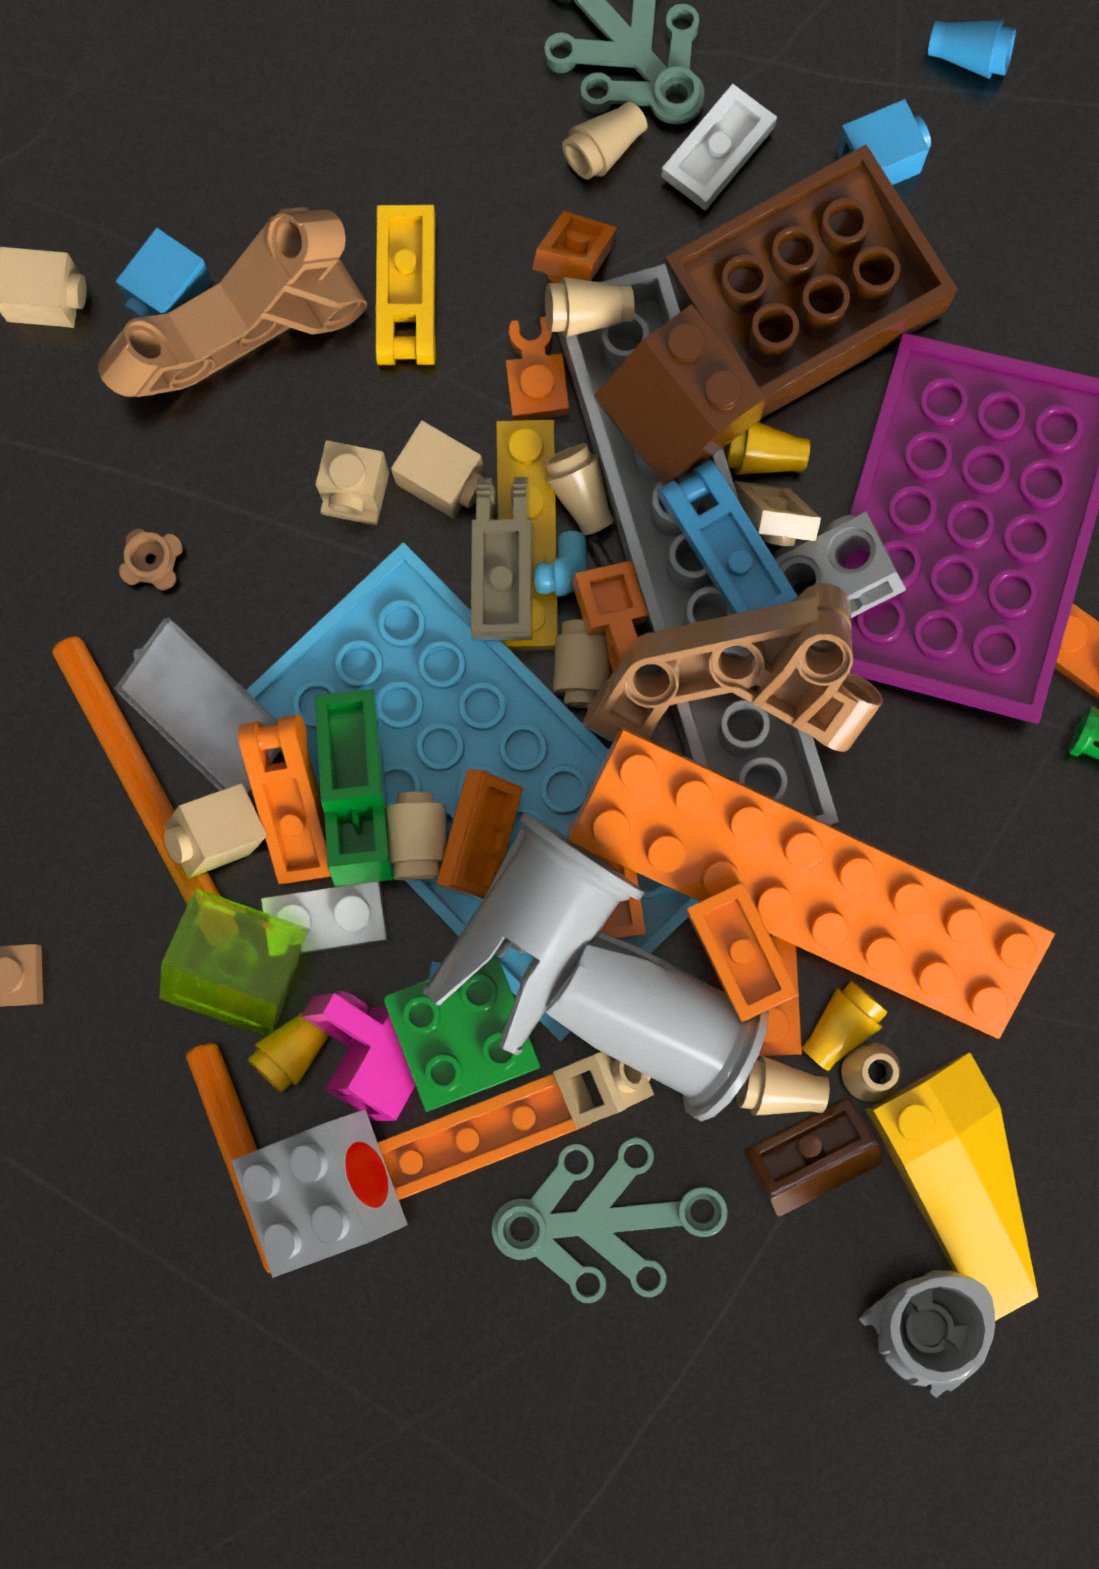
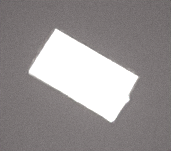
[114,618,282,794]

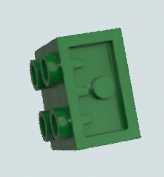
[384,955,541,1112]

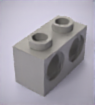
[772,512,906,618]

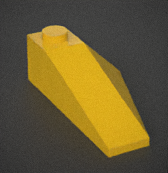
[864,1052,1038,1321]

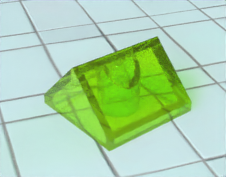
[159,888,309,1037]

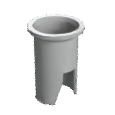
[421,812,645,1055]
[546,932,769,1121]

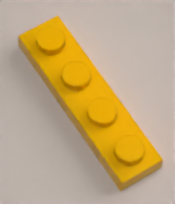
[497,420,558,651]

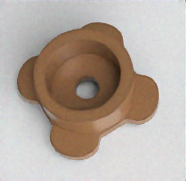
[119,529,183,590]

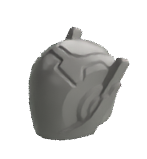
[859,1270,995,1398]

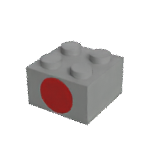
[231,1109,408,1278]

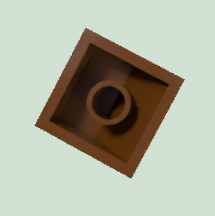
[594,304,766,486]

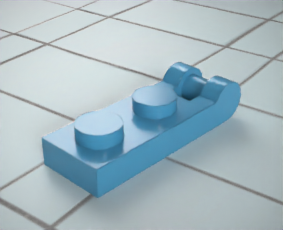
[657,459,798,614]

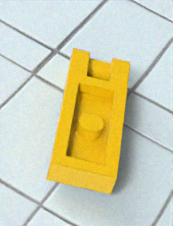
[376,205,436,365]

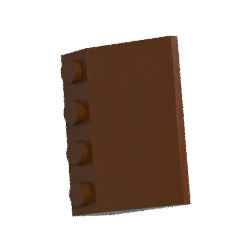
[665,144,958,418]

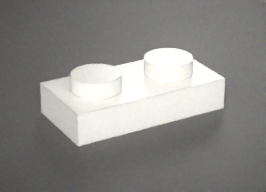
[661,84,777,211]
[261,882,389,958]

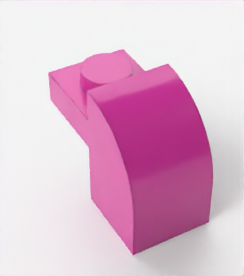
[300,991,415,1121]

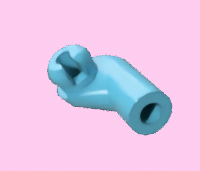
[534,531,587,596]

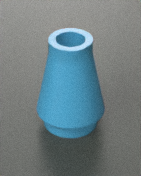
[928,20,1016,79]

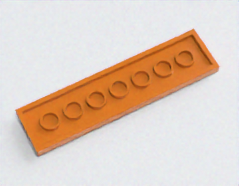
[567,726,1055,1039]

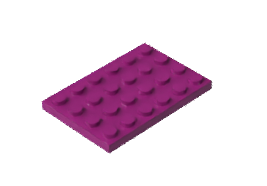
[844,333,1099,724]

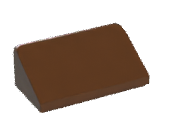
[744,1097,883,1216]

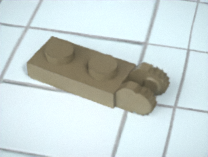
[471,477,533,641]

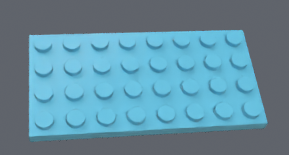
[245,542,700,1042]

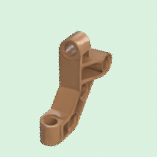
[98,207,368,397]
[583,583,883,752]

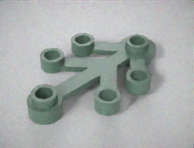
[544,0,705,124]
[492,1137,728,1303]

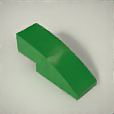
[315,689,394,886]

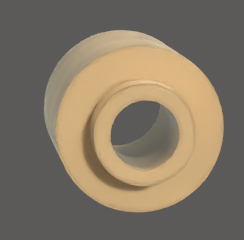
[553,620,612,708]
[385,792,447,880]

